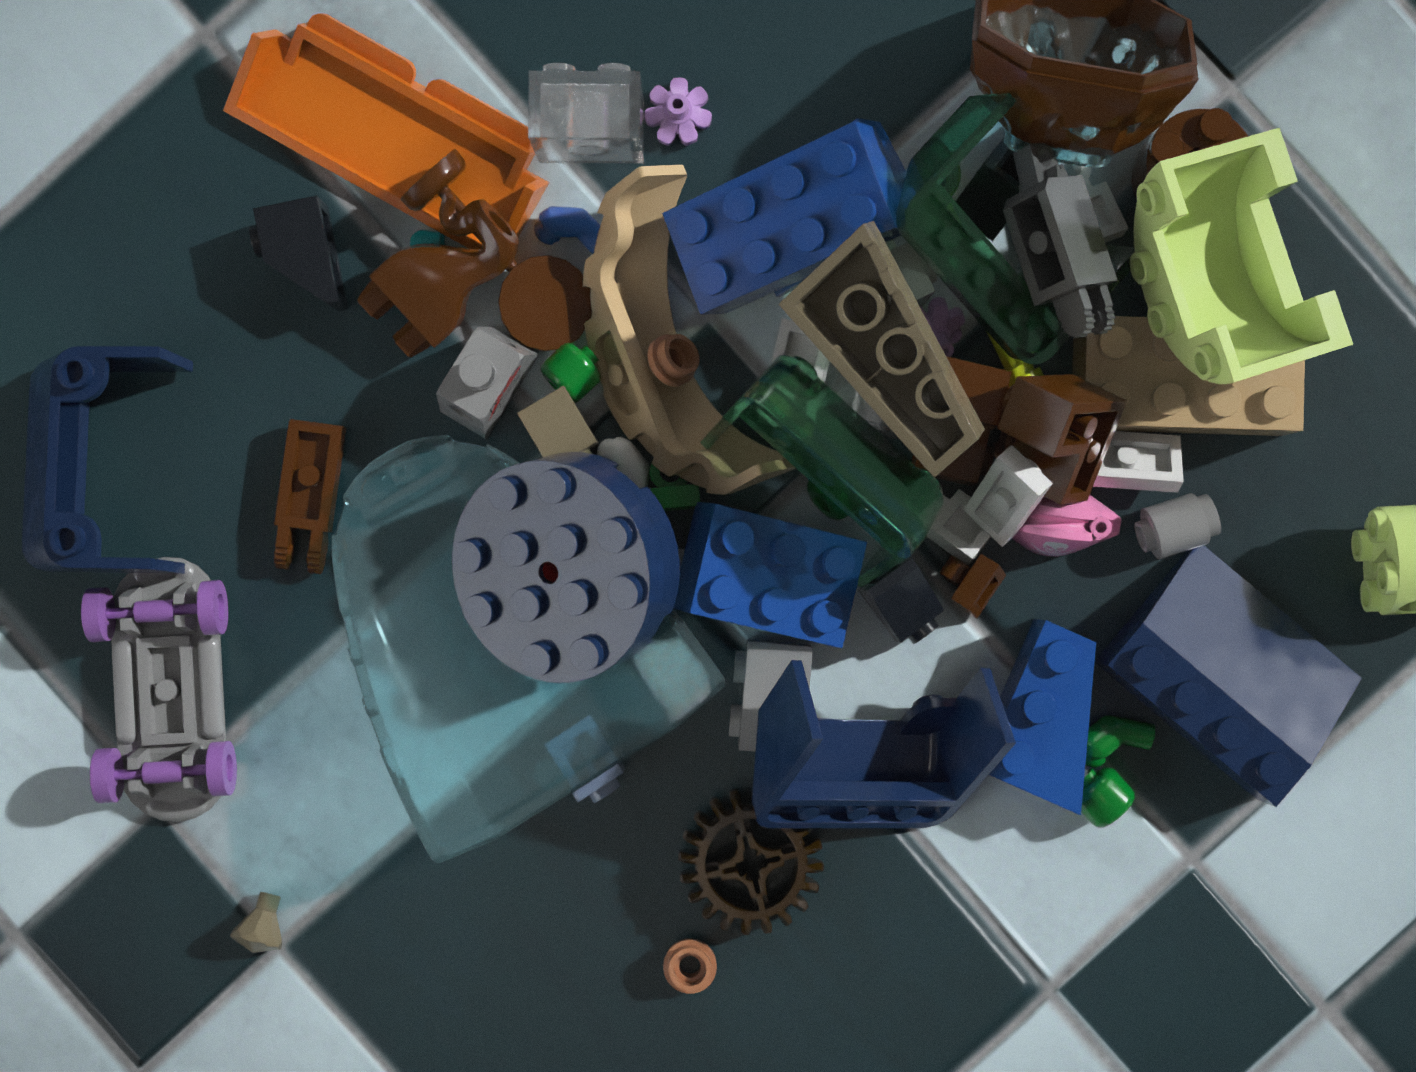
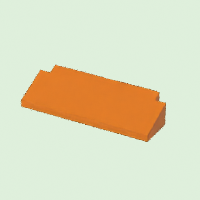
[223,13,550,249]

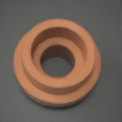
[647,334,699,387]
[663,938,717,994]

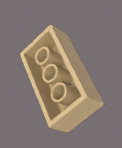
[1073,316,1305,436]

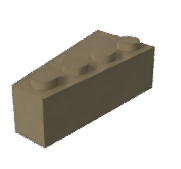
[778,221,985,478]

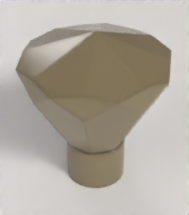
[230,892,282,953]

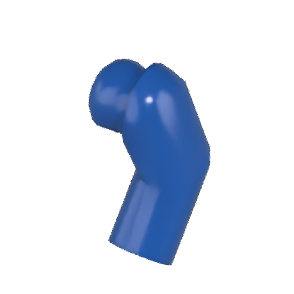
[534,206,600,254]

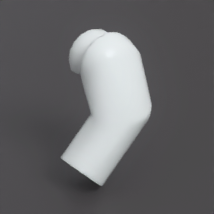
[597,437,650,488]

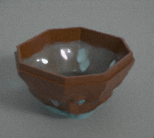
[970,0,1199,168]

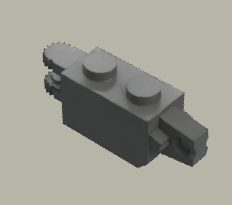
[1003,143,1117,338]

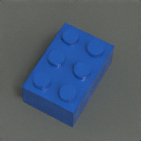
[673,502,867,648]

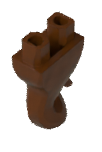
[357,191,519,358]

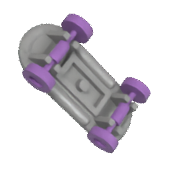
[81,557,237,822]

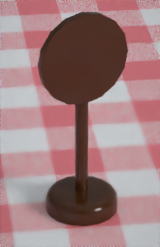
[401,149,592,351]

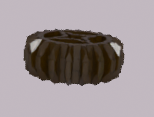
[678,788,824,935]

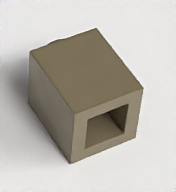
[517,385,600,457]

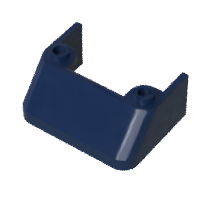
[22,346,193,574]
[752,660,1016,828]

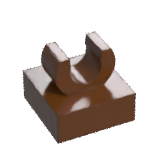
[939,554,1006,619]

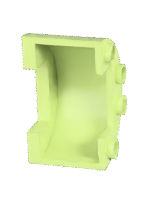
[1130,128,1353,384]

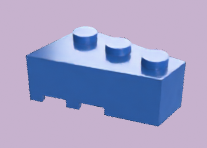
[989,619,1096,815]

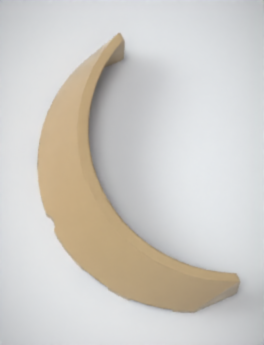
[583,165,803,495]

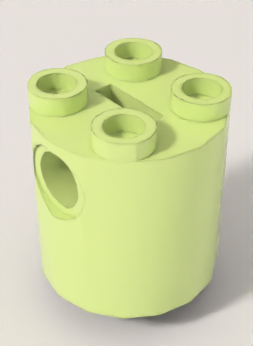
[1351,505,1416,615]

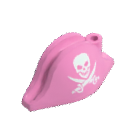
[1012,495,1122,557]

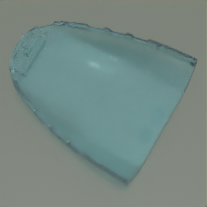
[332,435,725,864]

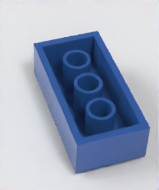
[662,121,914,315]

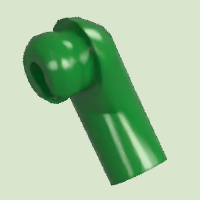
[1085,715,1155,768]

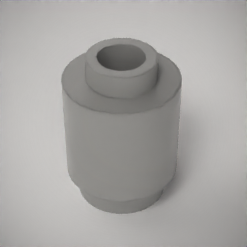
[1134,493,1221,559]

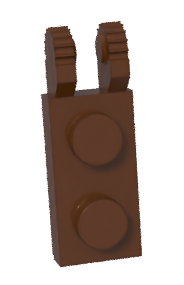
[274,419,347,574]

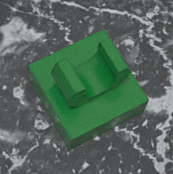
[649,464,701,512]

